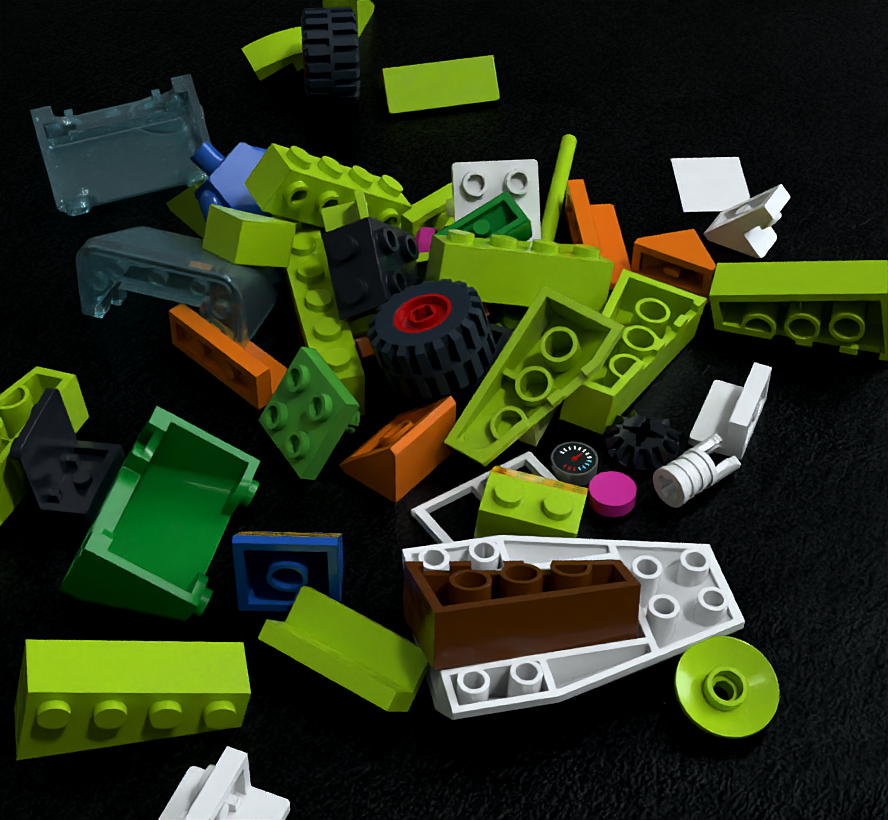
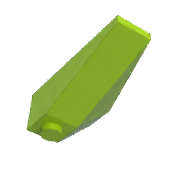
[444,285,625,467]

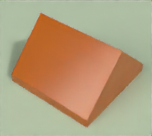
[339,396,456,503]

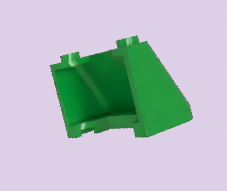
[58,406,260,622]

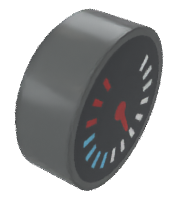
[550,441,598,486]

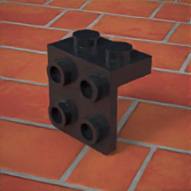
[322,217,424,322]
[10,388,126,527]

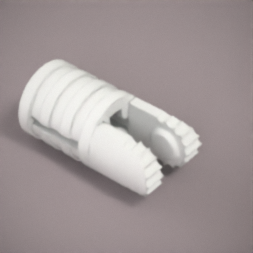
[653,433,741,507]

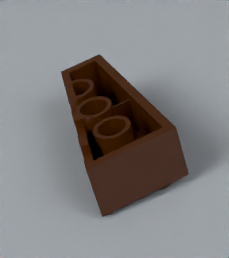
[403,560,641,670]

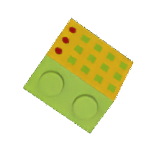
[474,465,589,539]

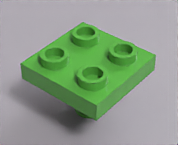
[258,346,360,480]

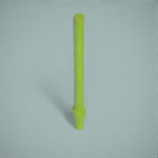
[541,134,577,242]

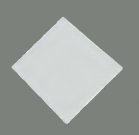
[671,157,750,212]

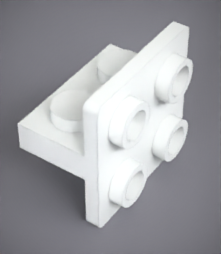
[446,159,541,242]
[158,746,290,820]

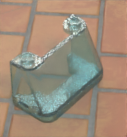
[30,74,212,216]
[75,226,284,349]

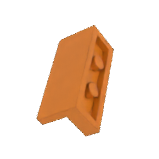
[565,179,632,290]
[169,302,287,410]

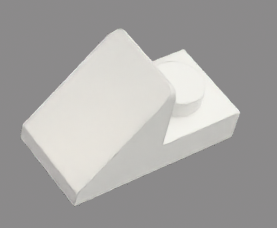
[704,184,790,258]

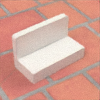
[689,362,772,460]

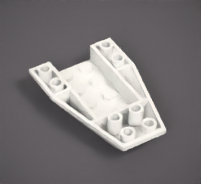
[402,535,745,720]

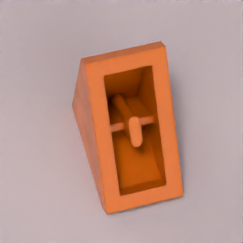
[631,229,716,303]

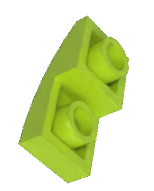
[241,26,303,81]

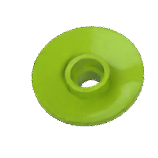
[674,636,780,739]

